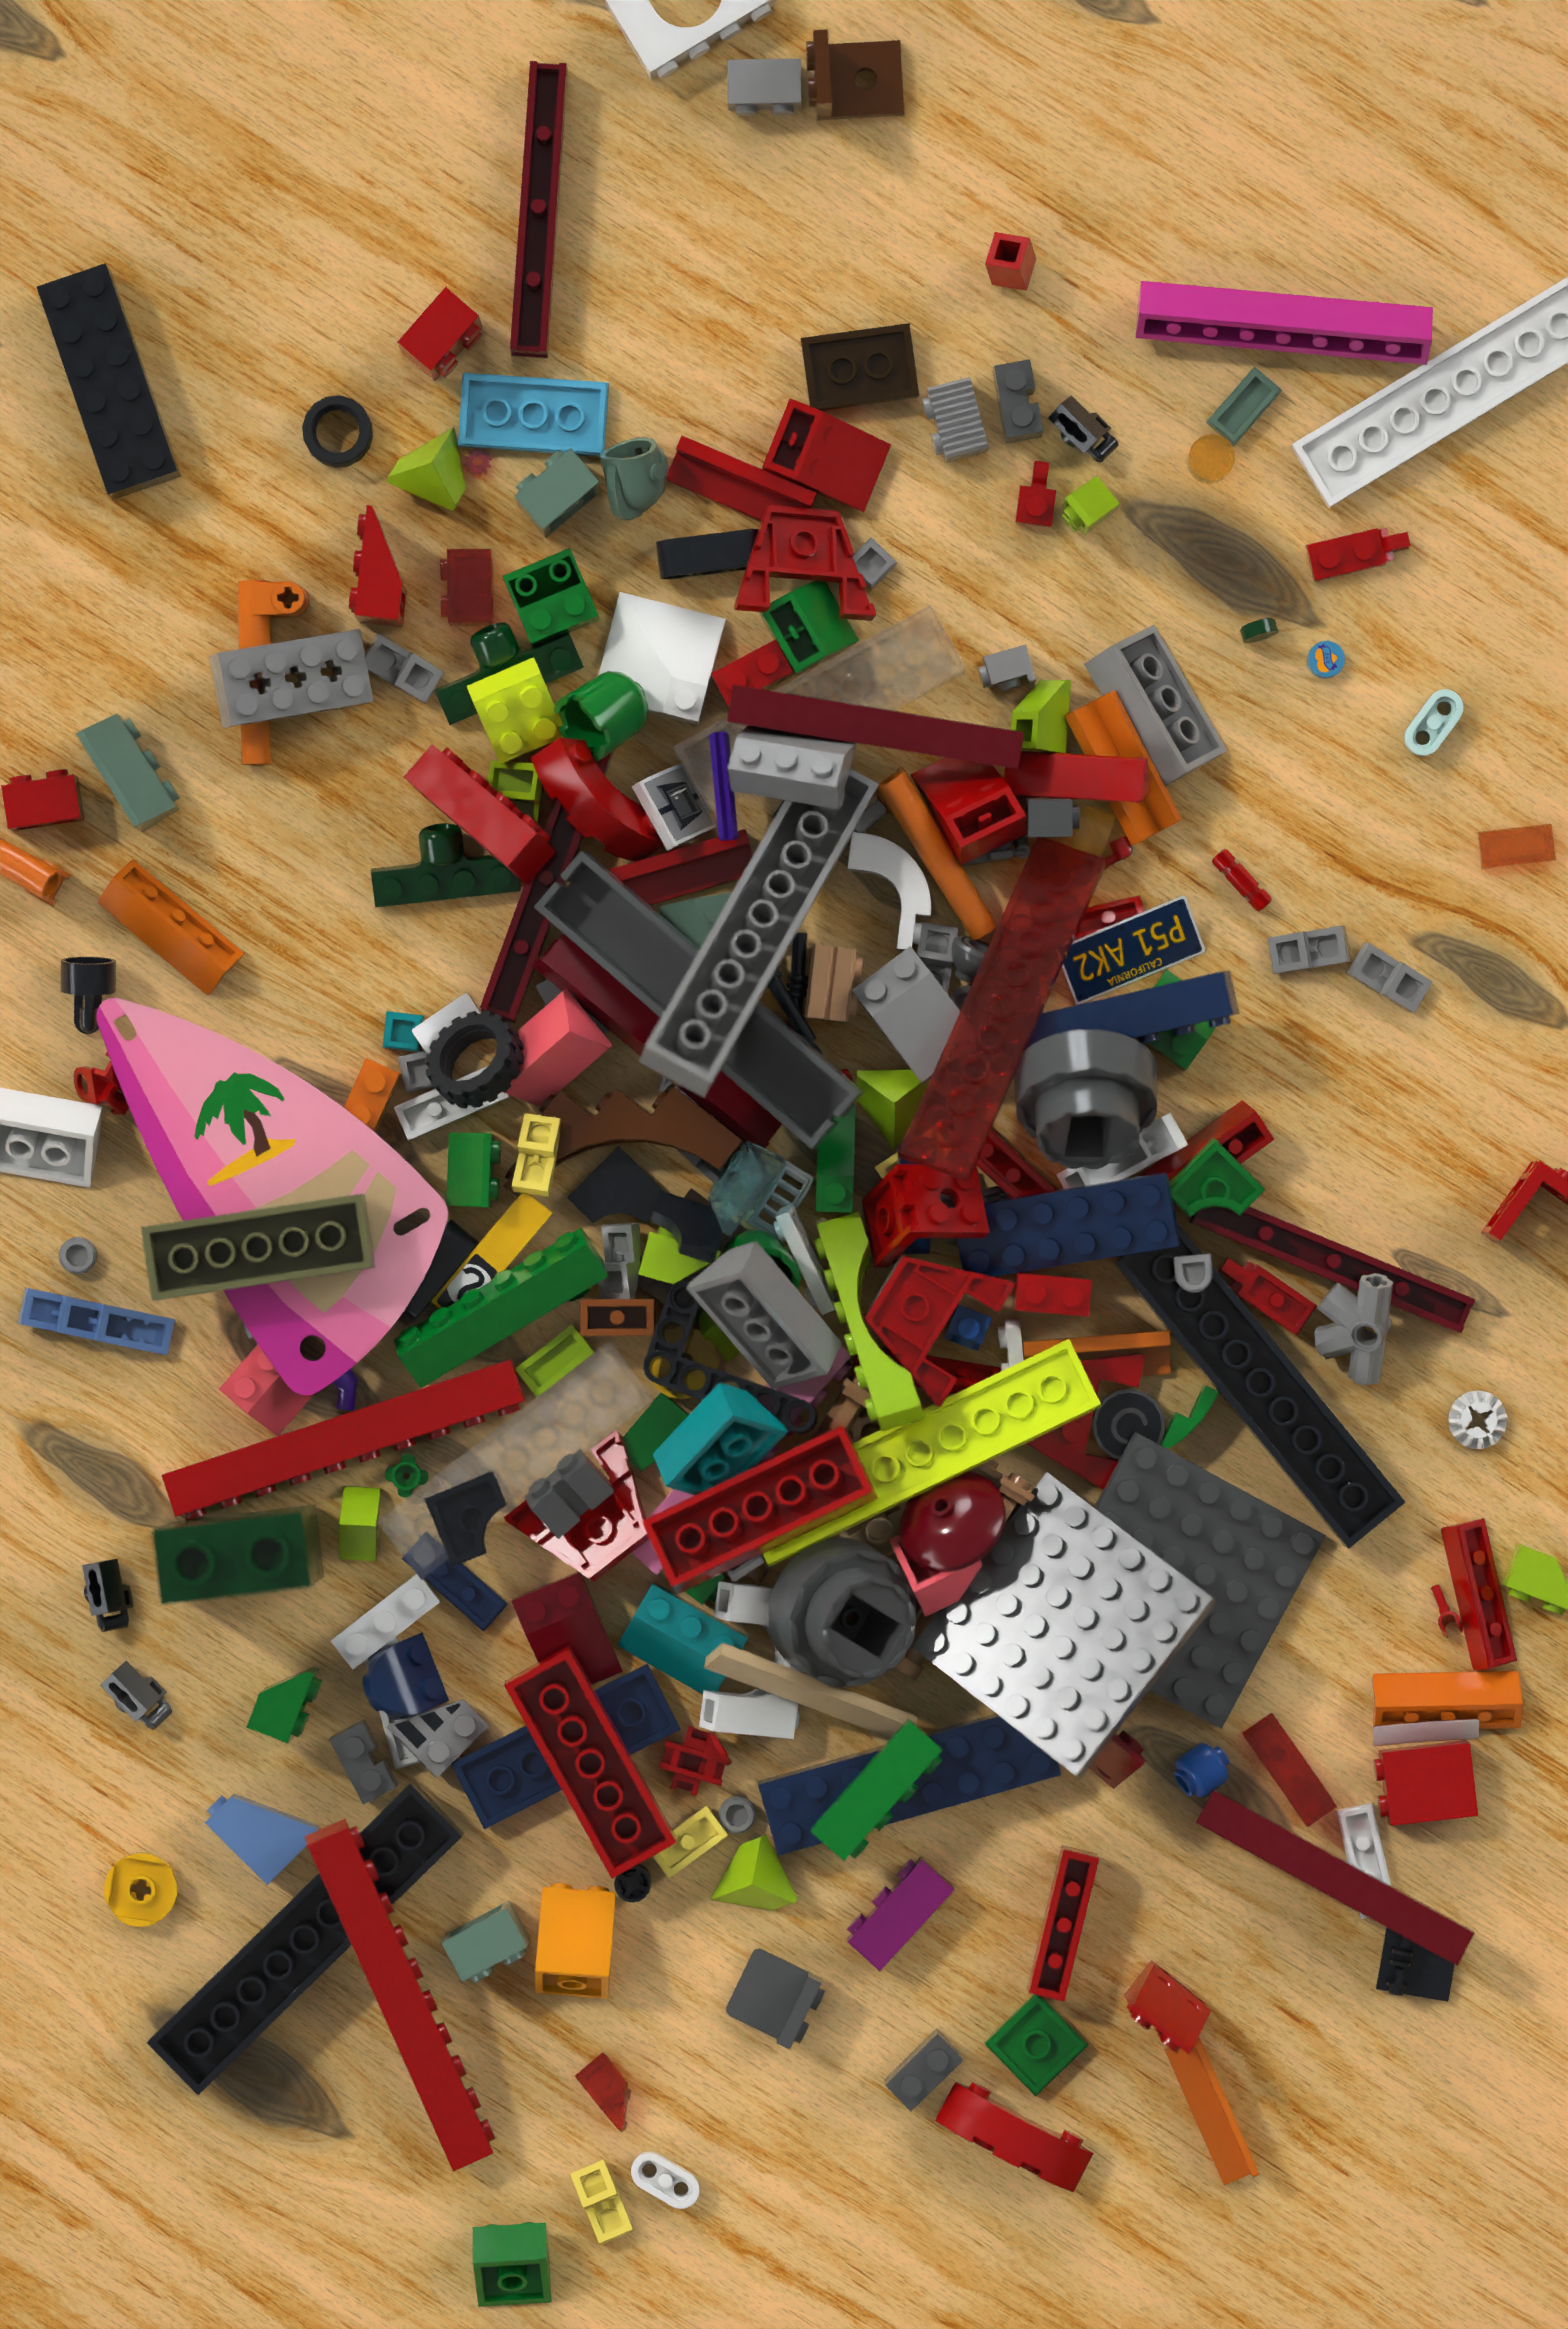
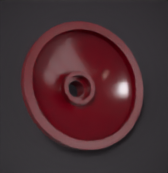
[900,1472,1006,1572]

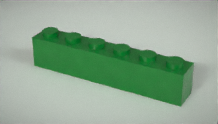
[393,1228,609,1388]

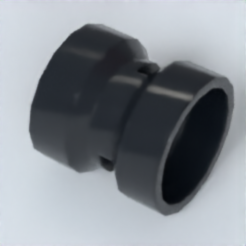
[614,1863,651,1903]

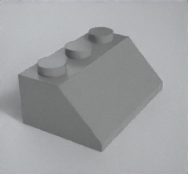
[728,725,856,809]

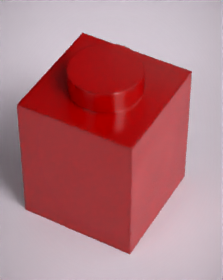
[985,232,1036,291]

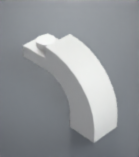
[847,832,931,951]
[1056,1113,1188,1189]

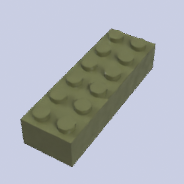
[141,1194,376,1301]

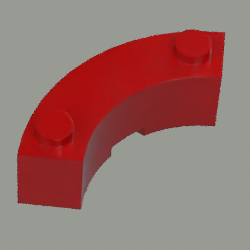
[531,738,664,861]
[935,2082,1094,2193]

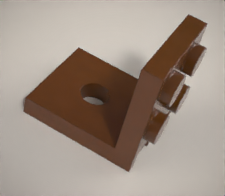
[806,29,904,120]

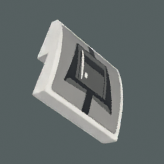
[632,764,717,851]

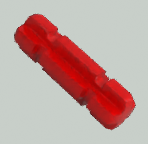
[1212,849,1272,912]

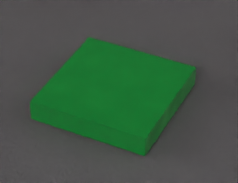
[984,1994,1088,2097]

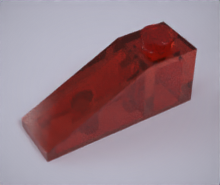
[1242,1712,1337,1827]

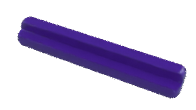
[709,731,738,841]

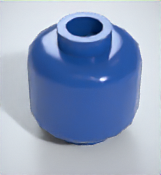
[1173,1743,1229,1798]

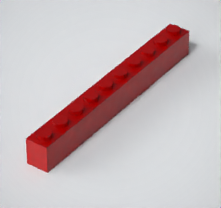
[161,1359,526,1521]
[305,1818,496,2172]

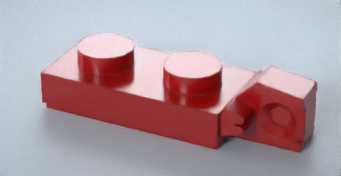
[1305,528,1411,582]
[1218,1258,1317,1336]

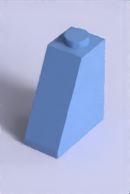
[205,1794,321,1885]

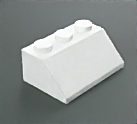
[0,1088,103,1188]

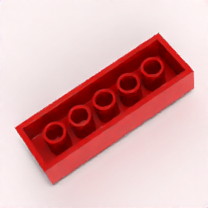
[642,1426,879,1594]
[504,1645,677,1879]

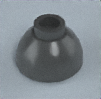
[951,935,1001,983]

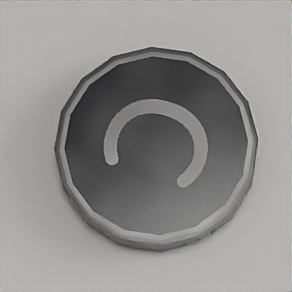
[1092,1389,1165,1460]

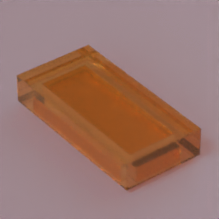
[1478,824,1556,869]

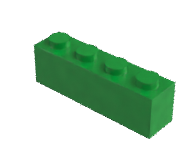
[810,1718,943,1861]

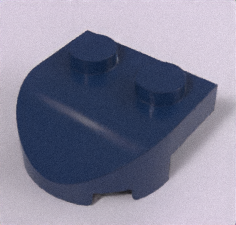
[363,1632,449,1720]

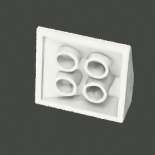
[598,592,726,725]

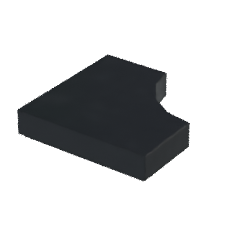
[567,1146,665,1224]
[650,1191,730,1264]
[425,1471,507,1567]

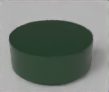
[1240,618,1279,643]

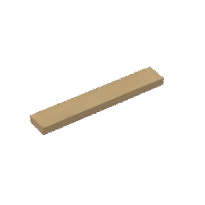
[704,1643,918,1738]

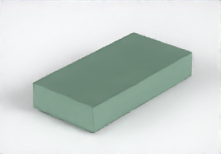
[1206,366,1282,447]

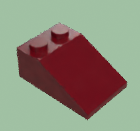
[511,1571,623,1685]

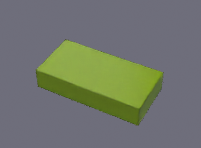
[515,1324,595,1398]

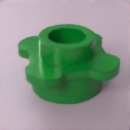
[385,1454,429,1498]

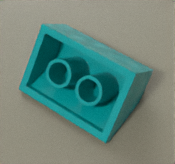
[653,1382,788,1495]
[617,1582,748,1694]

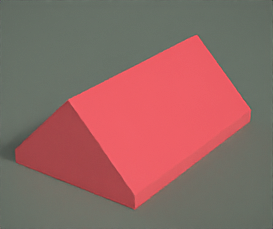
[495,988,613,1107]

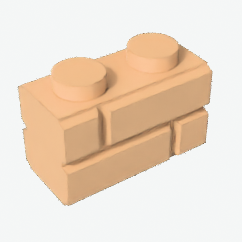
[804,944,863,1023]

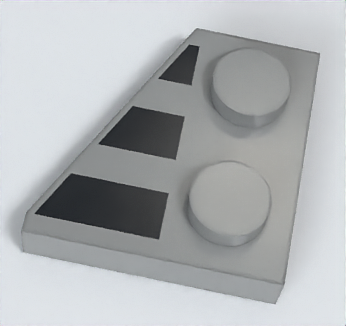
[387,1700,489,1778]

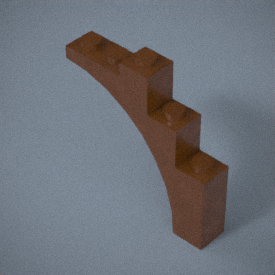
[503,1087,747,1197]

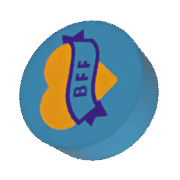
[1307,641,1345,679]

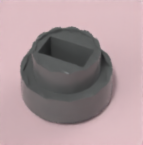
[1013,1030,1157,1169]
[768,1538,917,1687]

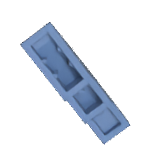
[18,1287,175,1355]

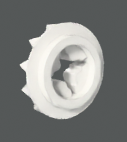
[1448,1391,1508,1449]

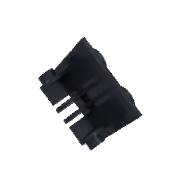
[1376,1927,1455,2002]

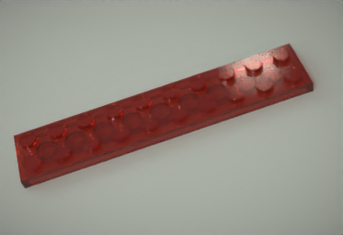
[899,837,1106,1182]

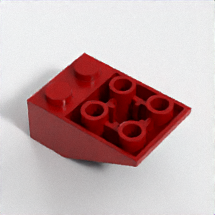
[762,398,891,513]
[349,505,407,627]
[911,757,1027,865]
[1124,1960,1211,2055]

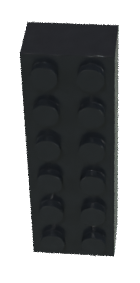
[37,263,181,500]

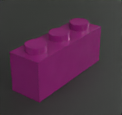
[847,1857,954,1971]

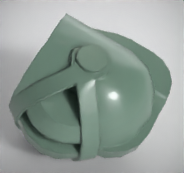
[600,437,669,520]

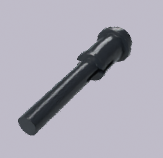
[767,967,817,1041]

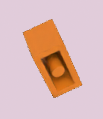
[344,1058,402,1133]

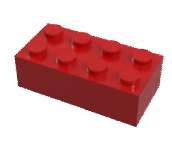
[403,744,556,885]

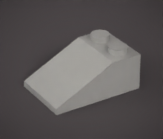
[852,946,982,1085]

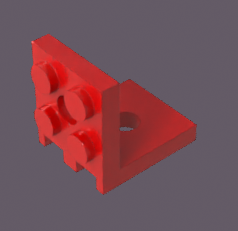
[1480,1160,1568,1241]
[862,1164,989,1267]

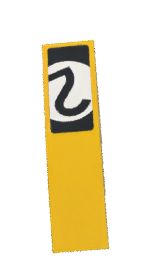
[431,1193,553,1309]

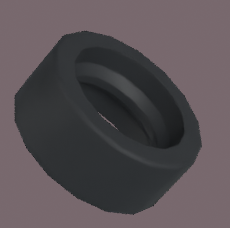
[302,395,373,468]

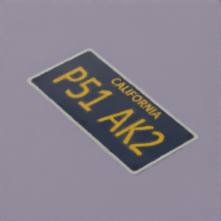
[1056,896,1205,1005]

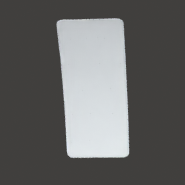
[412,993,481,1054]

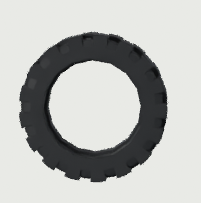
[425,1011,524,1109]

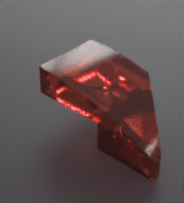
[575,2052,631,2132]

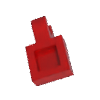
[1015,461,1057,527]

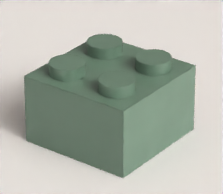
[515,448,601,538]
[441,1900,530,1983]

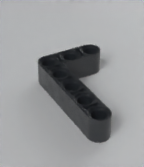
[643,1281,818,1434]

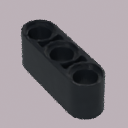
[656,529,758,580]
[401,1219,479,1324]

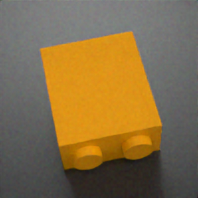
[535,1883,616,1999]

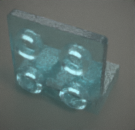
[708,1140,786,1236]

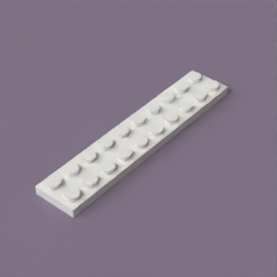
[1291,277,1568,508]

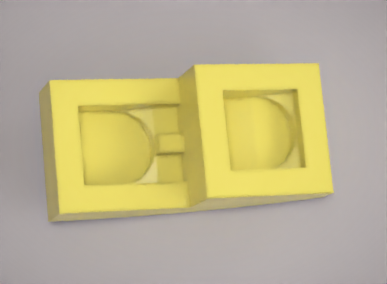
[512,1113,561,1197]
[570,2159,635,2245]

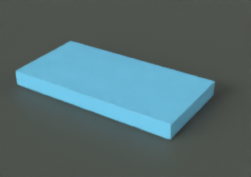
[458,373,609,457]

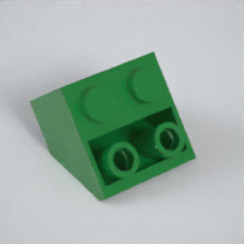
[502,548,600,647]
[759,581,859,677]
[446,1132,501,1208]
[246,1667,322,1743]

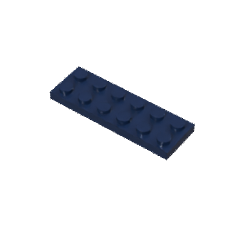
[956,1172,1181,1277]
[451,1663,681,1829]

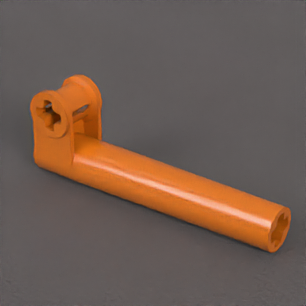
[238,580,310,766]
[875,766,997,940]
[0,838,71,907]

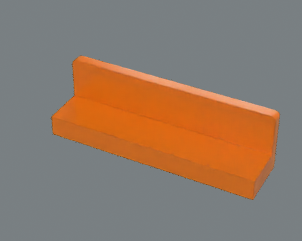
[1065,690,1181,846]
[98,859,244,995]
[1022,1330,1171,1376]
[1372,1671,1523,1729]
[1164,2037,1260,2186]

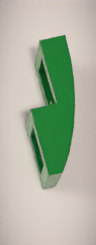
[1159,1385,1219,1449]

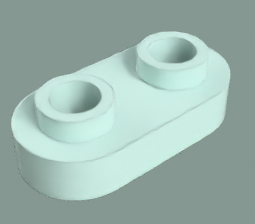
[1404,689,1464,757]

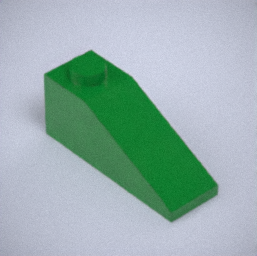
[815,1104,856,1213]

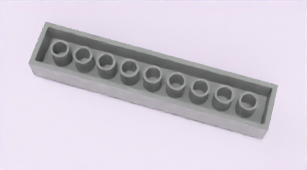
[639,768,879,1097]

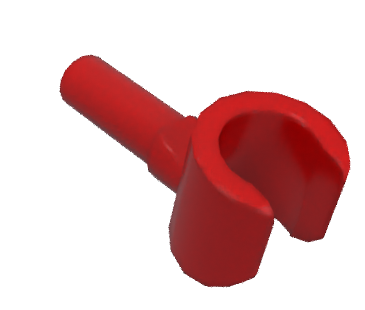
[1088,836,1133,879]
[1431,1584,1463,1638]

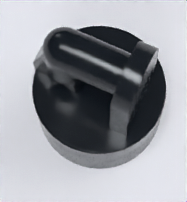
[60,957,116,1034]

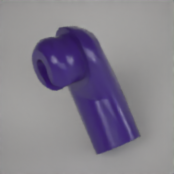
[332,1369,358,1411]

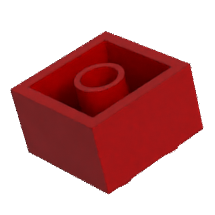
[397,287,483,381]

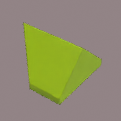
[386,427,466,511]
[488,760,544,825]
[857,1070,930,1151]
[710,1834,798,1911]

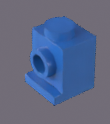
[944,1305,992,1351]

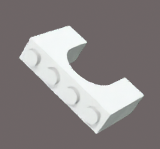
[605,0,775,80]
[699,1581,803,1739]

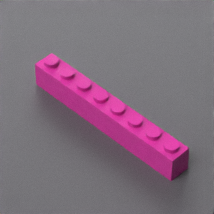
[1136,281,1433,365]

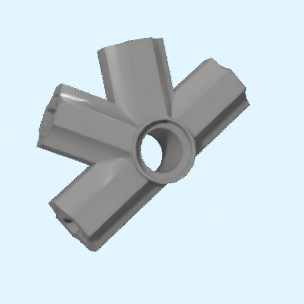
[1314,1273,1393,1386]

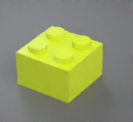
[467,657,563,764]

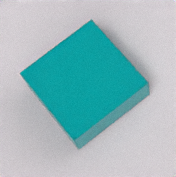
[382,1011,424,1052]

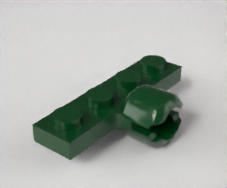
[434,622,584,725]
[371,823,521,908]

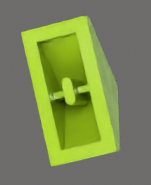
[339,1486,381,1562]

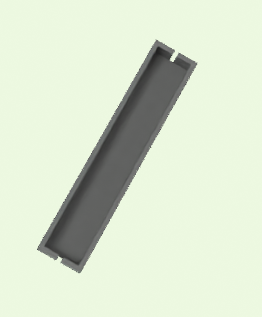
[534,851,865,1149]

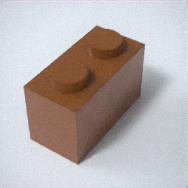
[580,1299,656,1336]

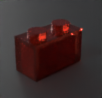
[440,549,493,626]

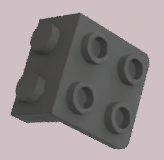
[726,1948,825,2050]

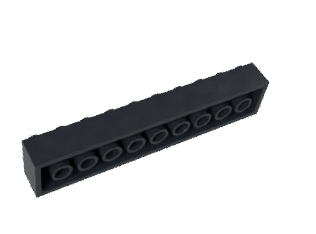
[1113,1223,1406,1549]
[147,1781,464,2095]

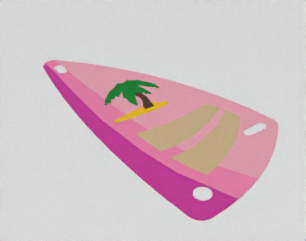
[96,998,448,1395]

